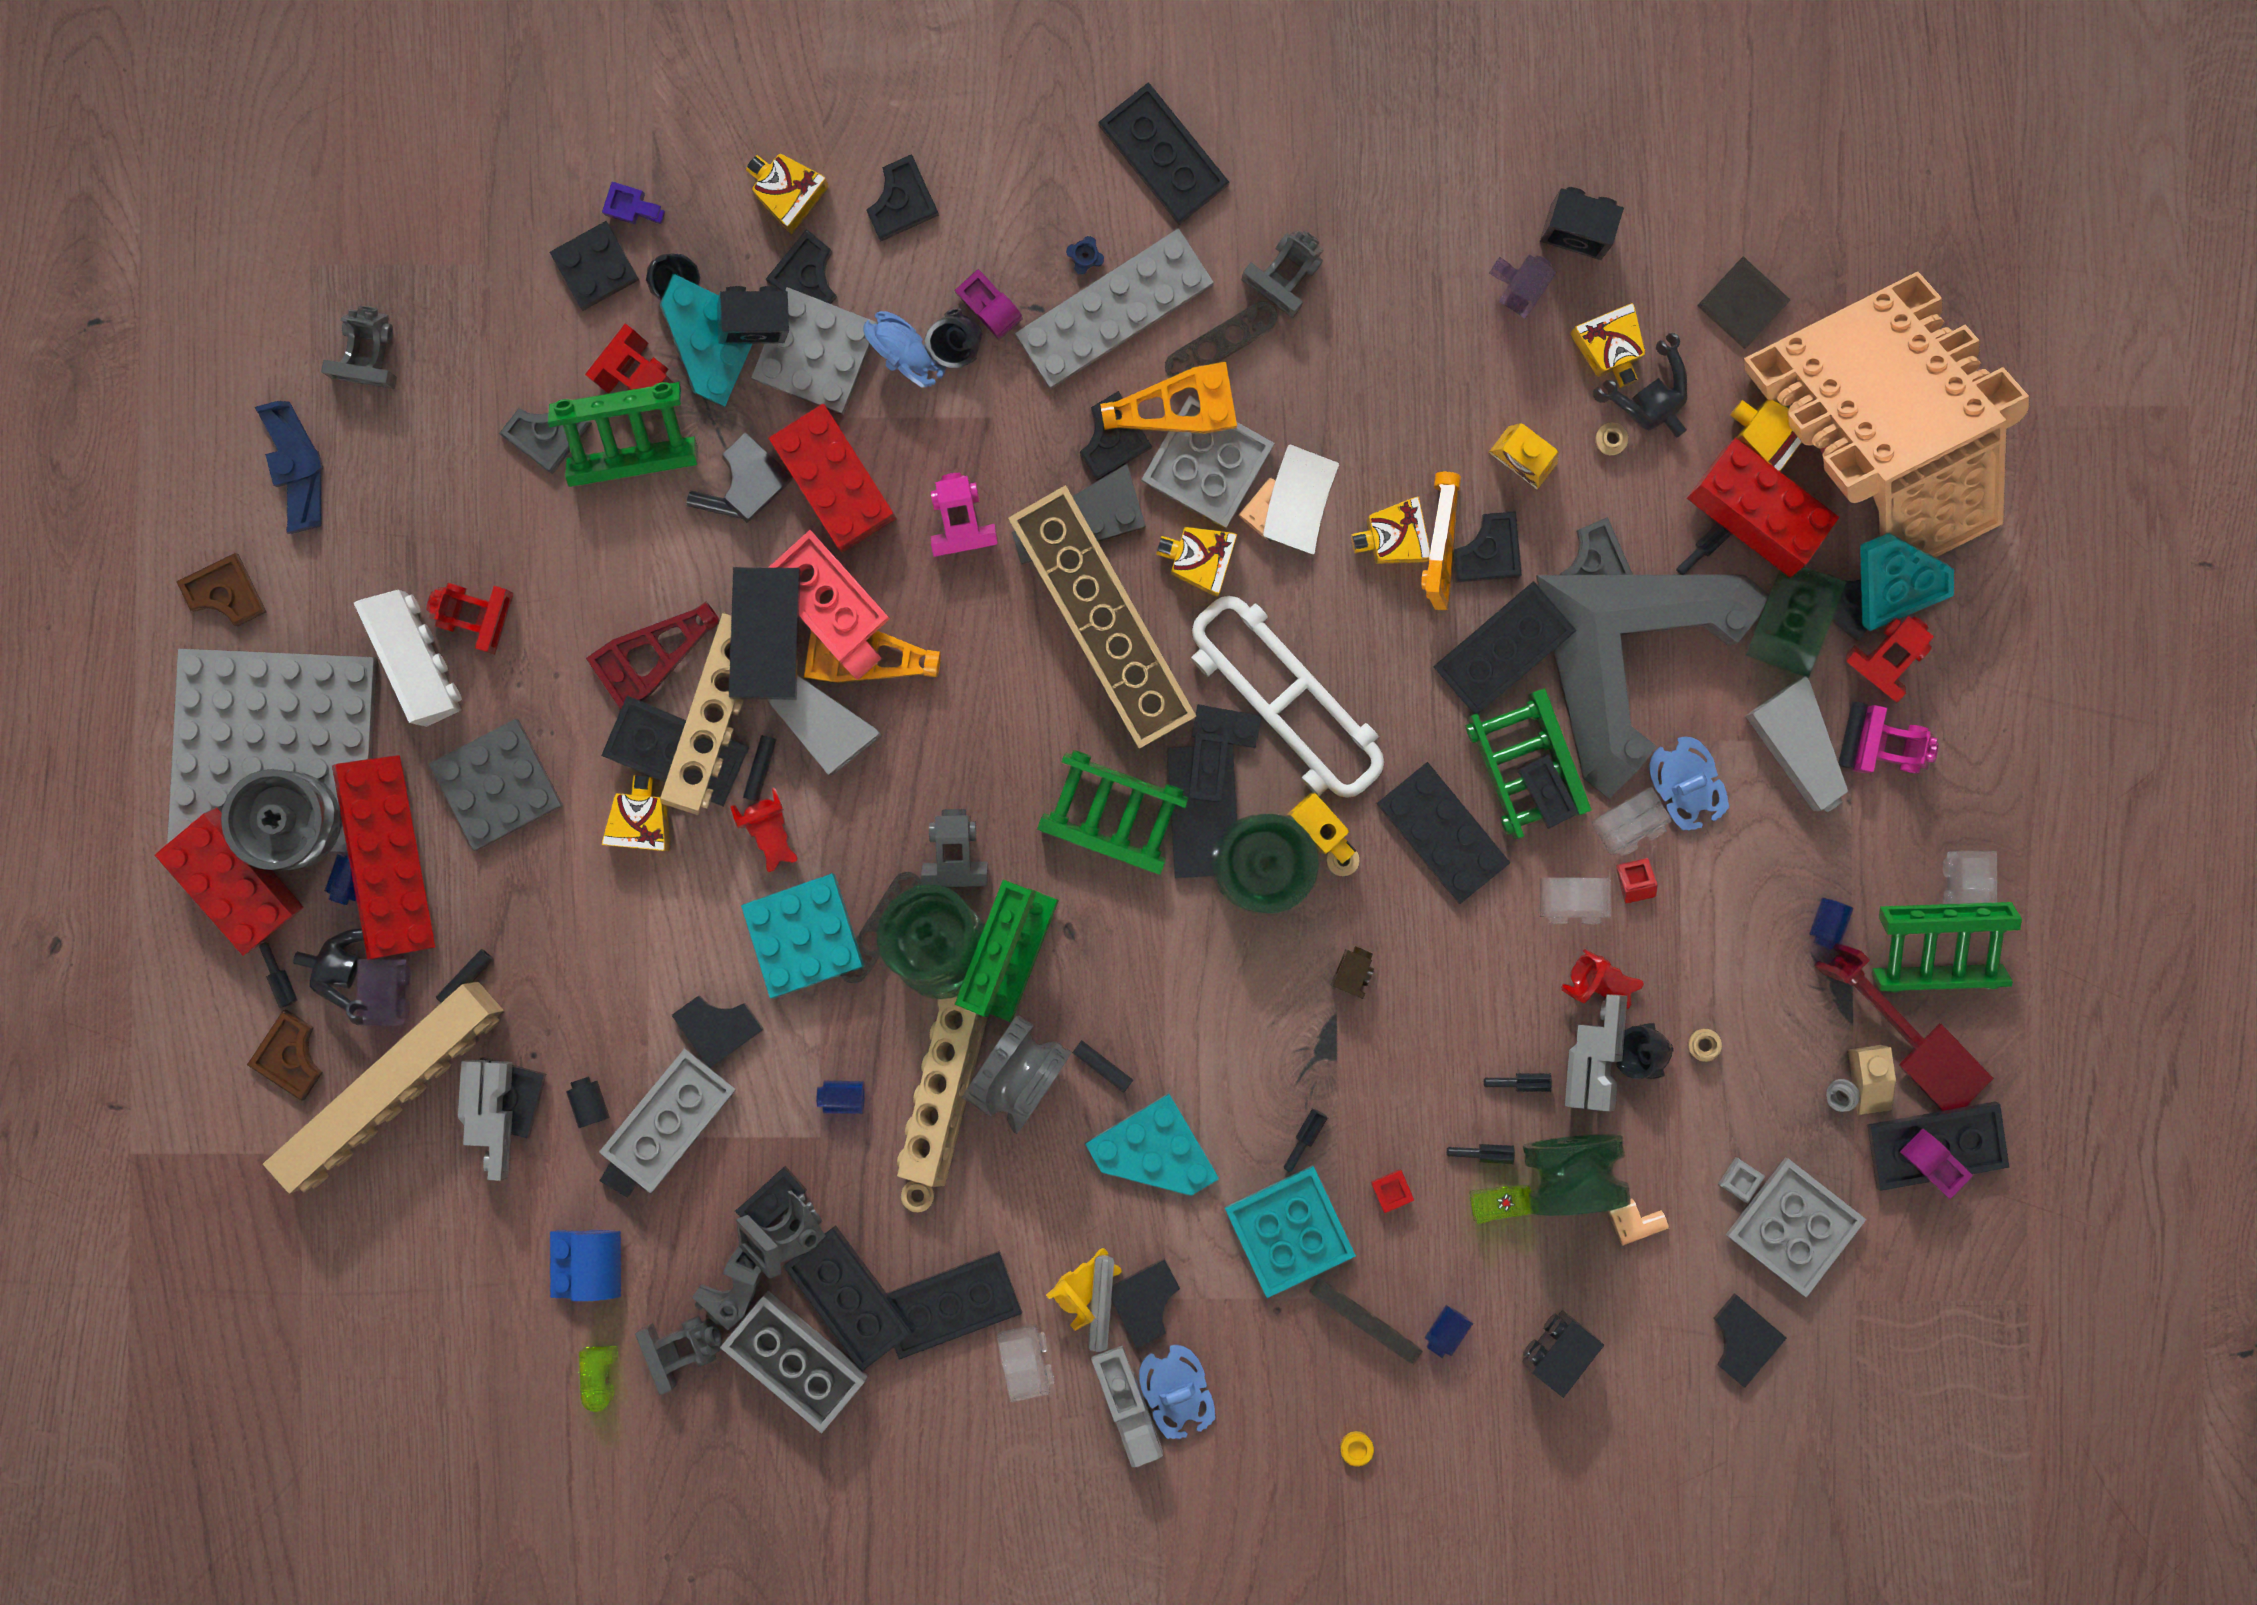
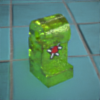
[1469,1185,1534,1224]
[579,1346,618,1412]

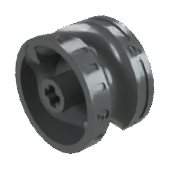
[221,769,341,870]
[962,1015,1072,1134]

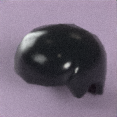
[646,253,701,301]

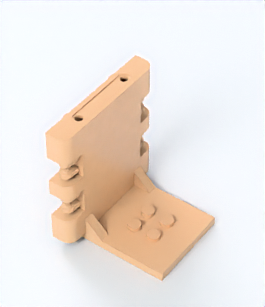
[1744,271,2029,557]

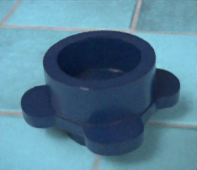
[1066,236,1104,274]

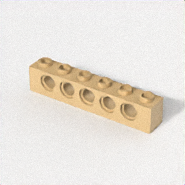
[660,613,744,815]
[897,984,988,1187]

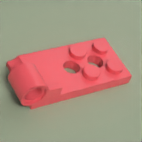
[768,530,890,680]

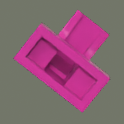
[931,473,998,557]
[1852,705,1939,774]

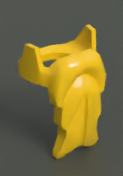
[1046,1248,1122,1331]

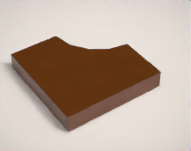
[176,553,266,627]
[247,1010,323,1101]

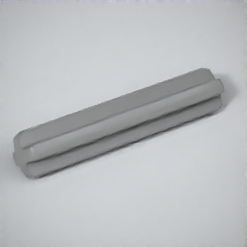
[1088,1255,1114,1352]

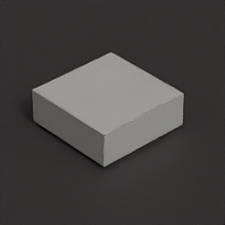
[1718,1157,1765,1204]

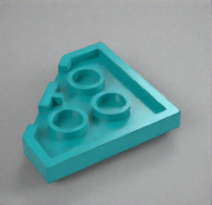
[660,274,752,407]
[1860,533,1954,631]
[1085,1093,1219,1196]

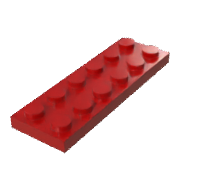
[332,755,435,960]

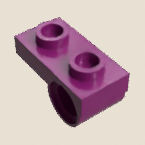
[954,269,1023,340]
[1900,1129,1973,1199]

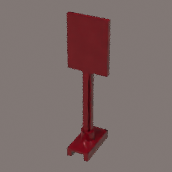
[1814,942,1994,1111]

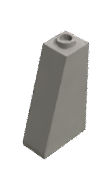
[767,675,882,776]
[1745,676,1848,812]

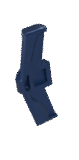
[255,401,323,534]

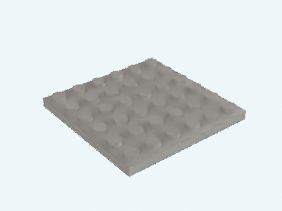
[167,649,377,852]

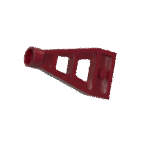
[586,601,720,709]

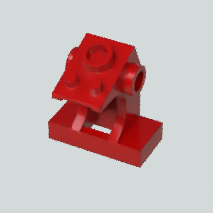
[585,324,674,410]
[426,583,514,655]
[1846,616,1934,703]

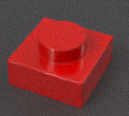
[1371,1169,1415,1213]

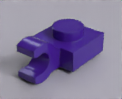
[602,182,665,225]

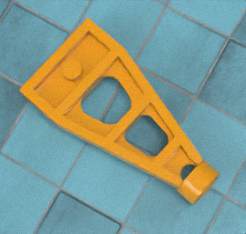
[1100,362,1237,434]
[1421,471,1461,610]
[804,630,941,683]

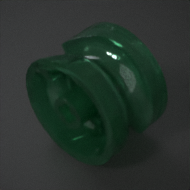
[1212,814,1319,914]
[877,884,985,999]
[1523,1134,1631,1216]

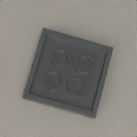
[429,719,563,851]

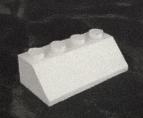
[354,590,462,727]

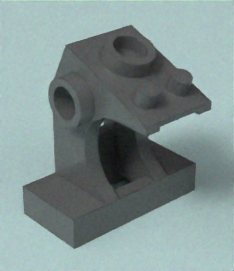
[1241,231,1324,318]
[321,306,397,389]
[921,809,988,888]
[736,1190,825,1279]
[692,1246,763,1330]
[635,1316,723,1395]

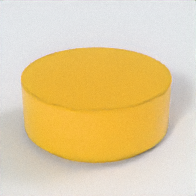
[1340,1431,1374,1467]

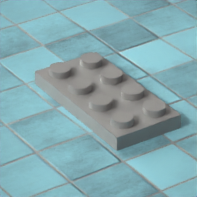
[599,1048,736,1194]

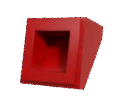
[1616,858,1658,903]

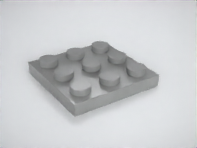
[751,287,878,415]
[1141,395,1275,529]
[1726,1157,1867,1298]

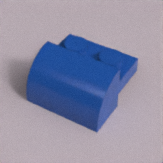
[550,1230,621,1301]

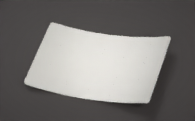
[1263,445,1339,554]

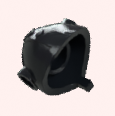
[924,308,982,368]
[1616,1023,1674,1079]

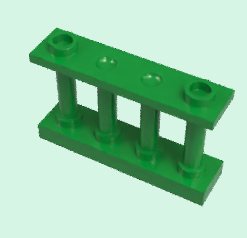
[548,382,698,487]
[1465,688,1592,839]
[1037,750,1189,875]
[954,879,1059,1022]
[1872,902,2022,993]

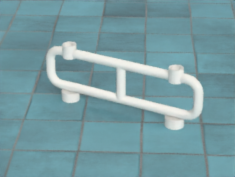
[1191,596,1384,798]

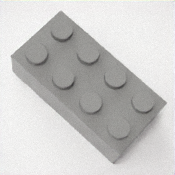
[720,1291,868,1434]

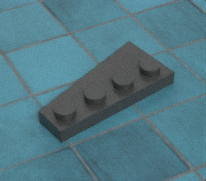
[1012,464,1146,565]

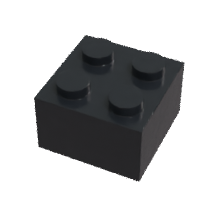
[1540,187,1624,260]
[717,286,789,344]
[1522,1310,1604,1398]

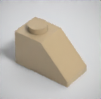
[1848,1045,1896,1115]

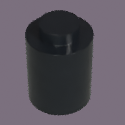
[566,1076,610,1129]

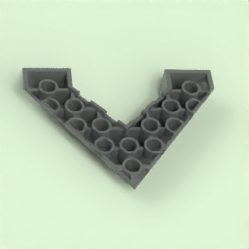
[1536,575,1770,799]

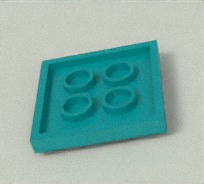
[741,873,865,999]
[1224,1165,1356,1298]

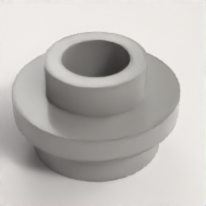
[1826,1079,1860,1112]

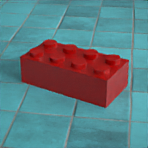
[768,403,897,553]
[1686,438,1840,578]
[155,808,304,956]

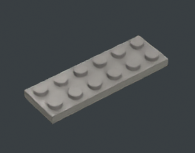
[1015,228,1214,390]

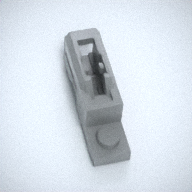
[1565,995,1627,1111]
[458,1059,513,1181]
[1091,1345,1163,1467]

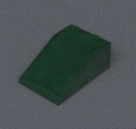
[1746,567,1846,678]

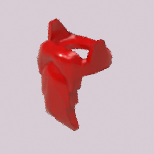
[730,788,798,872]
[1561,949,1644,1009]

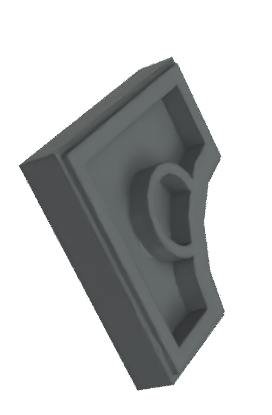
[499,408,592,474]
[1560,517,1633,575]

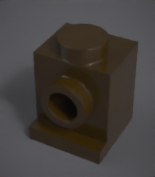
[1330,946,1374,999]

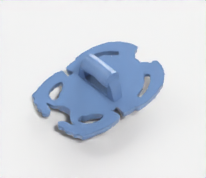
[863,311,946,388]
[1649,737,1729,831]
[1139,1345,1215,1439]

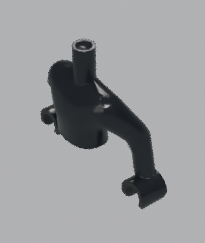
[1593,333,1687,438]
[293,929,368,1025]

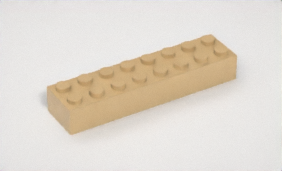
[1008,485,1196,749]
[263,982,504,1194]

